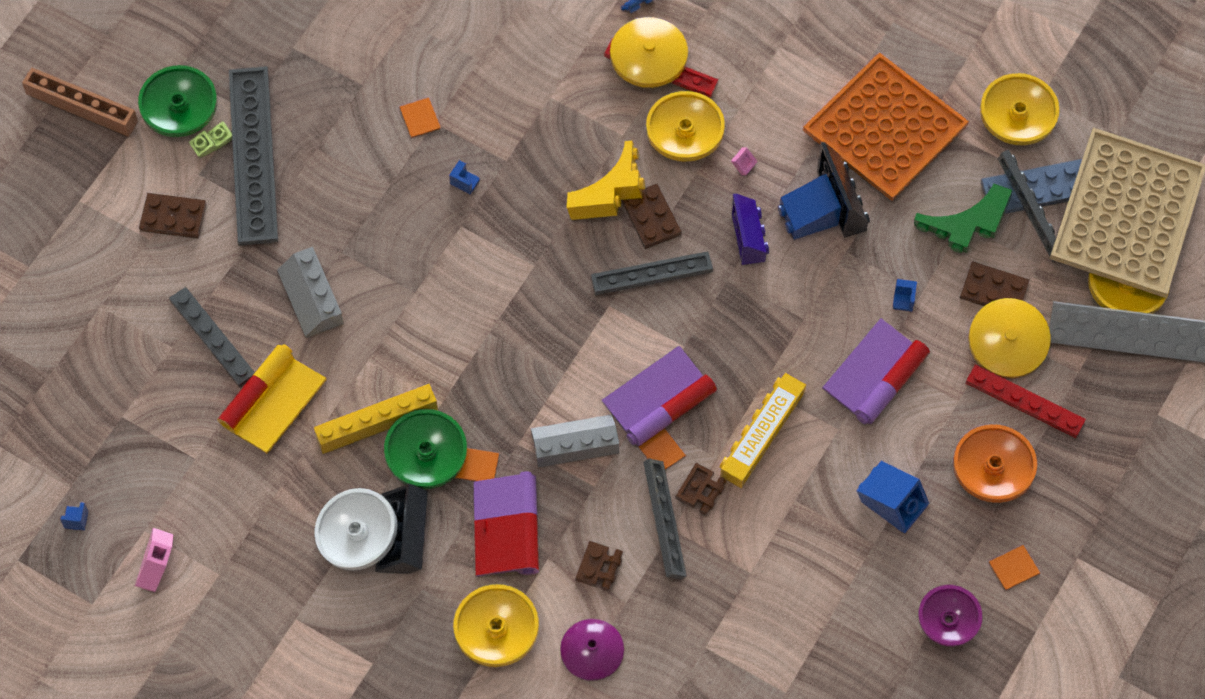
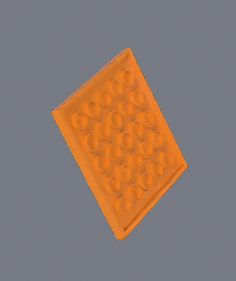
[803,52,969,201]

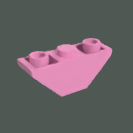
[135,528,173,593]

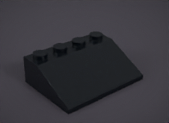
[817,142,870,238]

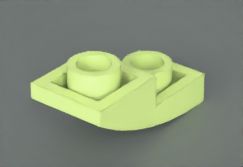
[189,121,232,157]

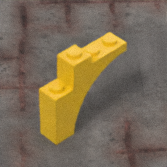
[567,140,645,220]

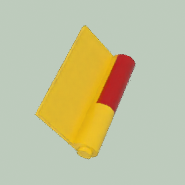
[217,344,327,454]

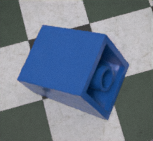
[778,174,841,240]
[856,461,930,533]

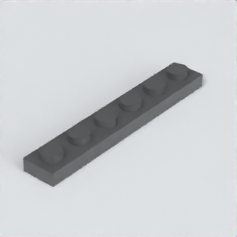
[998,149,1056,262]
[591,251,713,295]
[169,287,255,388]
[643,458,687,580]

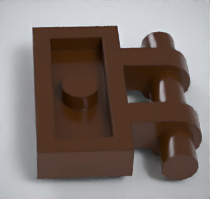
[675,463,726,515]
[575,541,623,590]

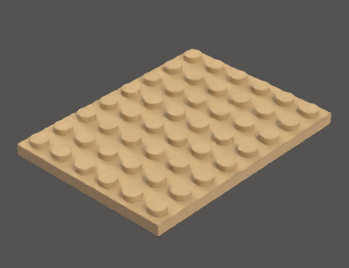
[1049,128,1205,298]

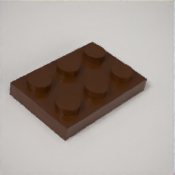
[621,183,682,249]
[139,193,206,239]
[960,261,1030,306]

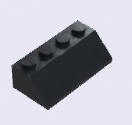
[375,484,428,574]

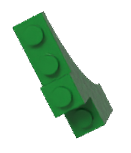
[914,183,1012,253]

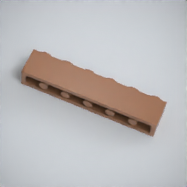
[22,67,138,137]

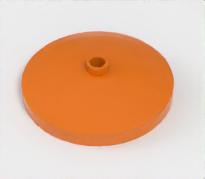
[953,424,1037,503]

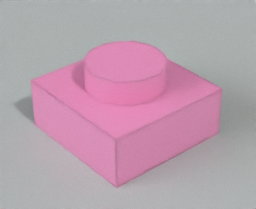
[731,147,758,176]

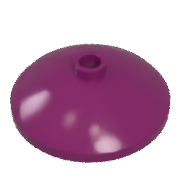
[918,585,982,647]
[560,619,624,681]

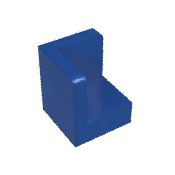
[449,160,480,195]
[893,279,917,312]
[60,502,89,531]

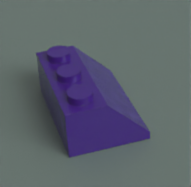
[731,194,769,265]

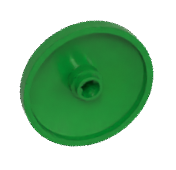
[138,65,217,137]
[384,409,467,489]

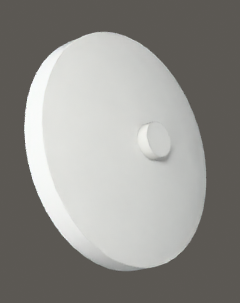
[315,488,397,570]

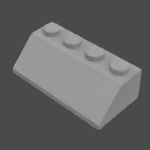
[277,247,344,338]
[531,415,619,467]

